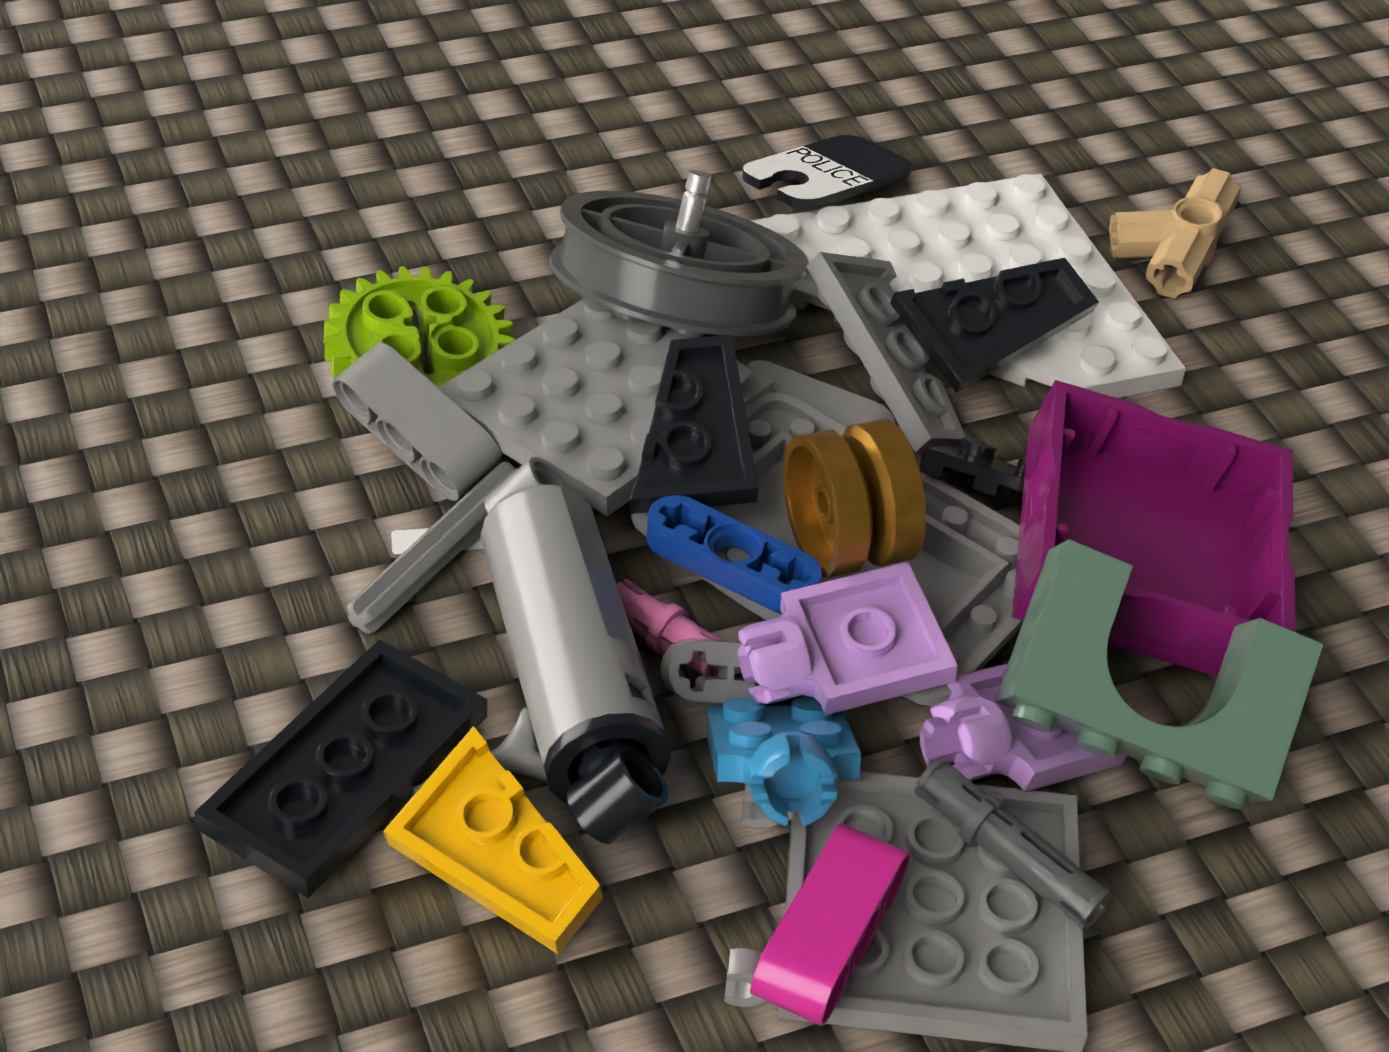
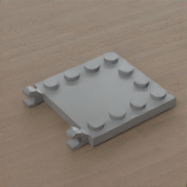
[724,771,1087,1052]

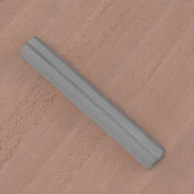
[347,462,518,634]

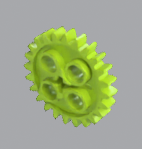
[323,266,515,387]

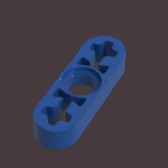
[646,495,822,614]

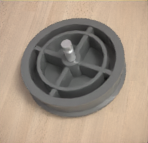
[550,169,809,337]

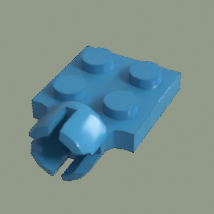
[706,697,861,826]

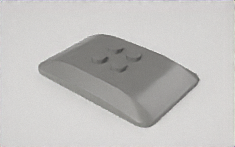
[631,392,1023,706]

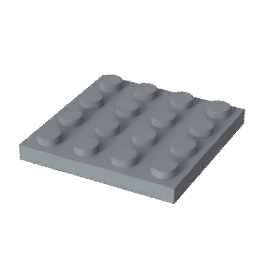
[438,297,775,516]

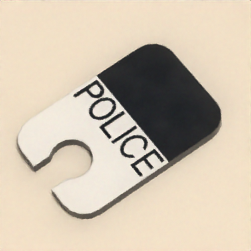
[742,135,912,209]

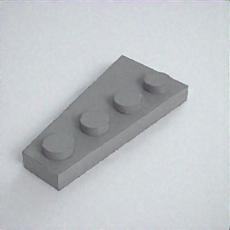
[806,252,965,453]

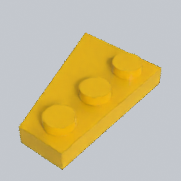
[383,726,603,955]

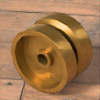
[783,419,926,578]

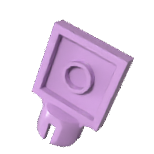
[738,562,958,715]
[920,664,1127,792]

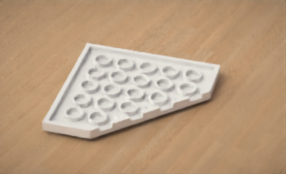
[751,174,1186,398]

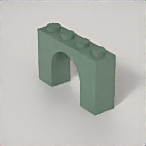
[995,539,1323,810]

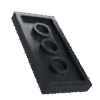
[194,639,488,898]

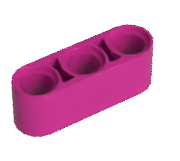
[750,823,910,1027]

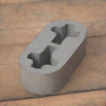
[660,638,772,705]

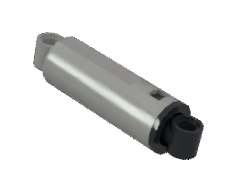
[481,457,671,844]

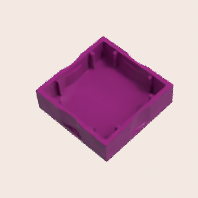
[1012,380,1296,677]

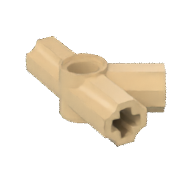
[1109,168,1241,299]

